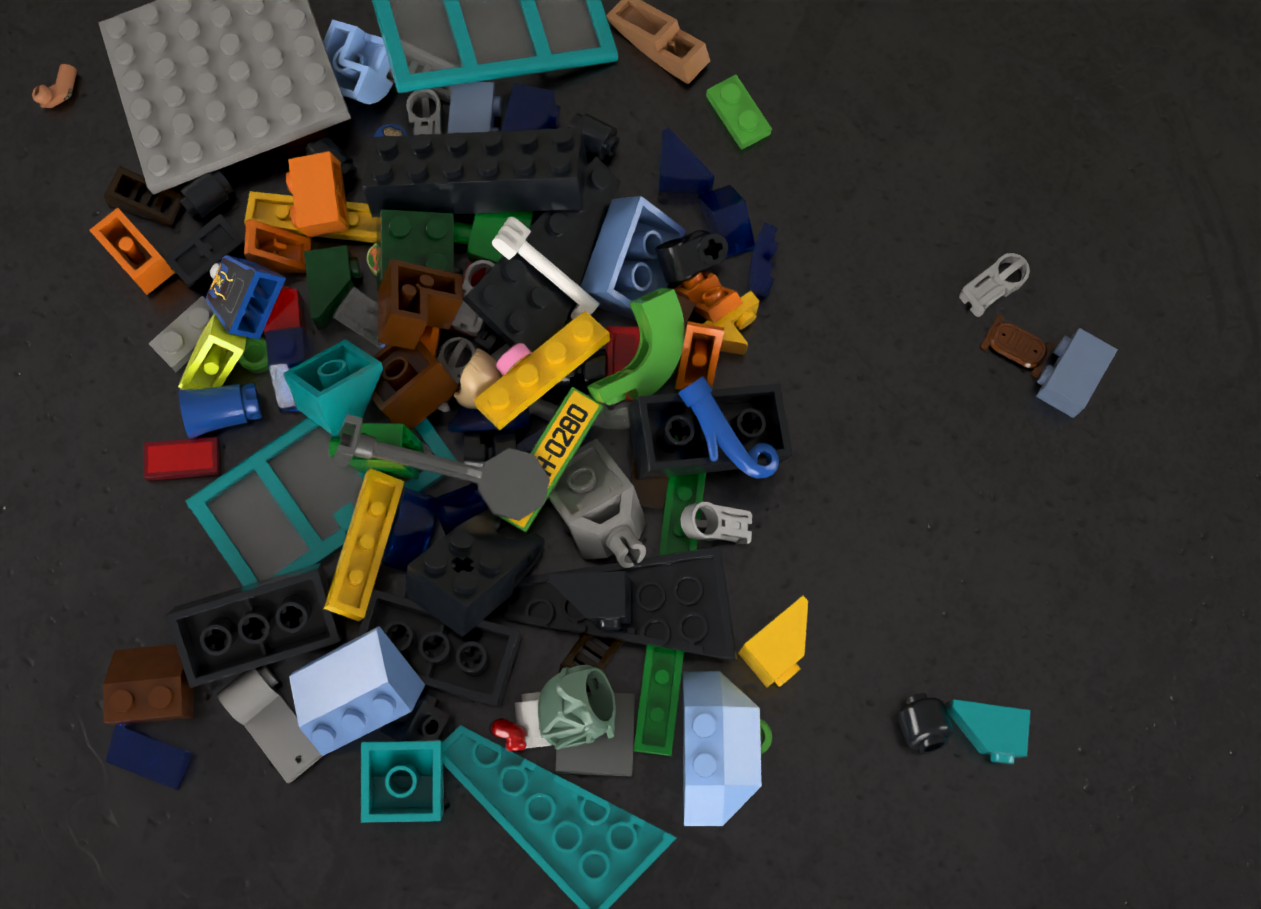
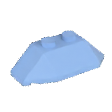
[682,671,762,826]

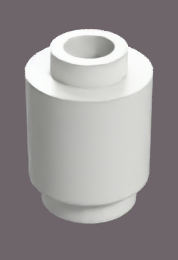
[514,692,552,749]

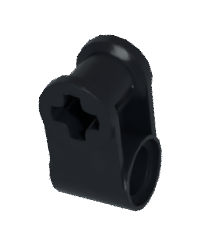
[655,230,728,283]

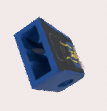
[206,255,286,339]

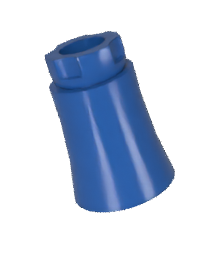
[178,383,262,439]

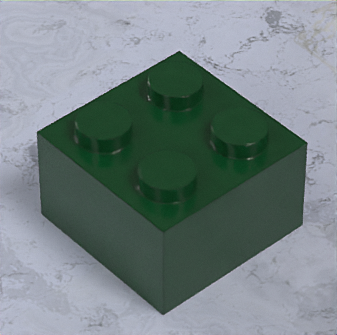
[377,209,454,291]

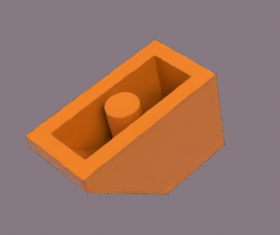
[675,321,724,390]

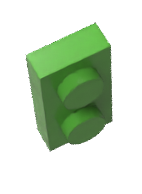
[706,74,772,150]

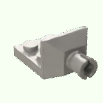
[548,438,647,568]

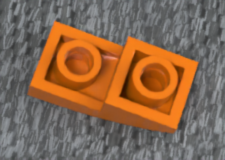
[674,270,743,323]

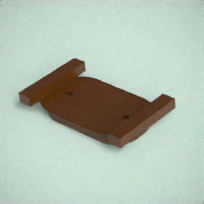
[980,314,1055,378]

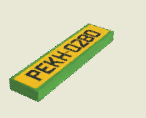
[499,387,604,533]

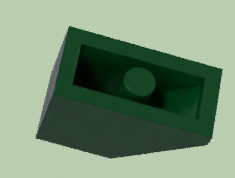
[304,245,361,330]

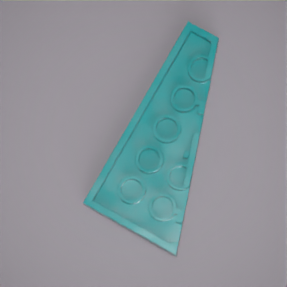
[441,725,677,909]

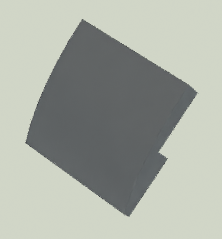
[555,692,635,776]

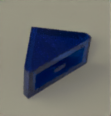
[659,127,715,194]
[698,185,755,258]

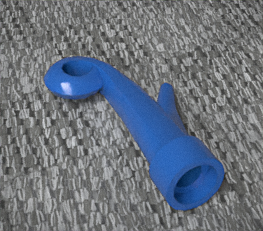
[678,376,779,479]

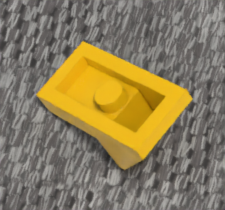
[703,291,760,355]

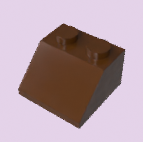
[371,340,461,431]
[103,644,195,726]

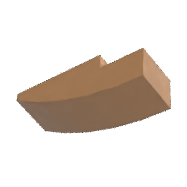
[606,0,710,84]

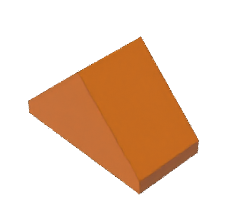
[244,219,311,273]

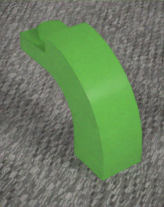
[586,288,685,405]

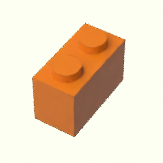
[286,151,350,237]
[90,208,174,295]

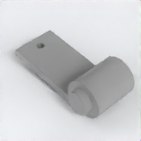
[217,665,322,784]

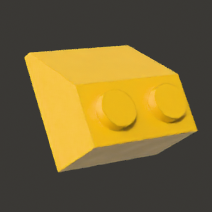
[738,595,808,688]

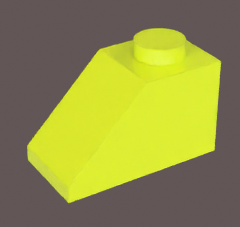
[178,313,247,389]

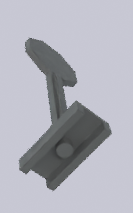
[331,414,550,521]

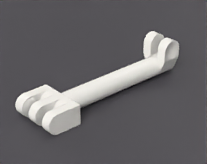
[492,217,599,320]

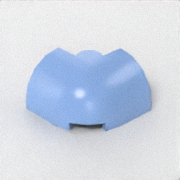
[323,19,393,104]

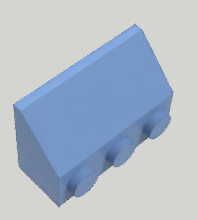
[580,196,687,320]
[289,626,425,756]

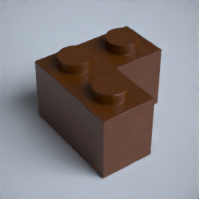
[378,259,463,350]

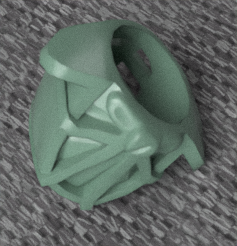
[538,665,616,750]

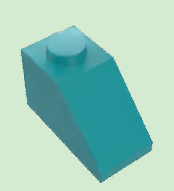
[945,699,1031,764]

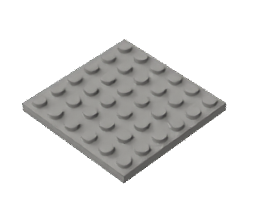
[99,0,351,194]

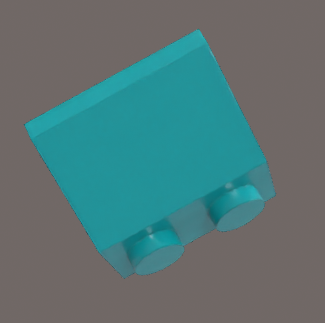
[283,339,383,435]
[361,740,444,823]

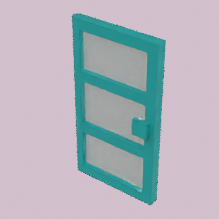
[372,0,618,93]
[185,398,458,586]

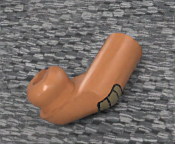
[32,64,77,108]

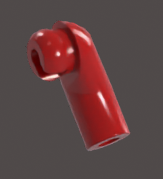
[489,718,528,751]

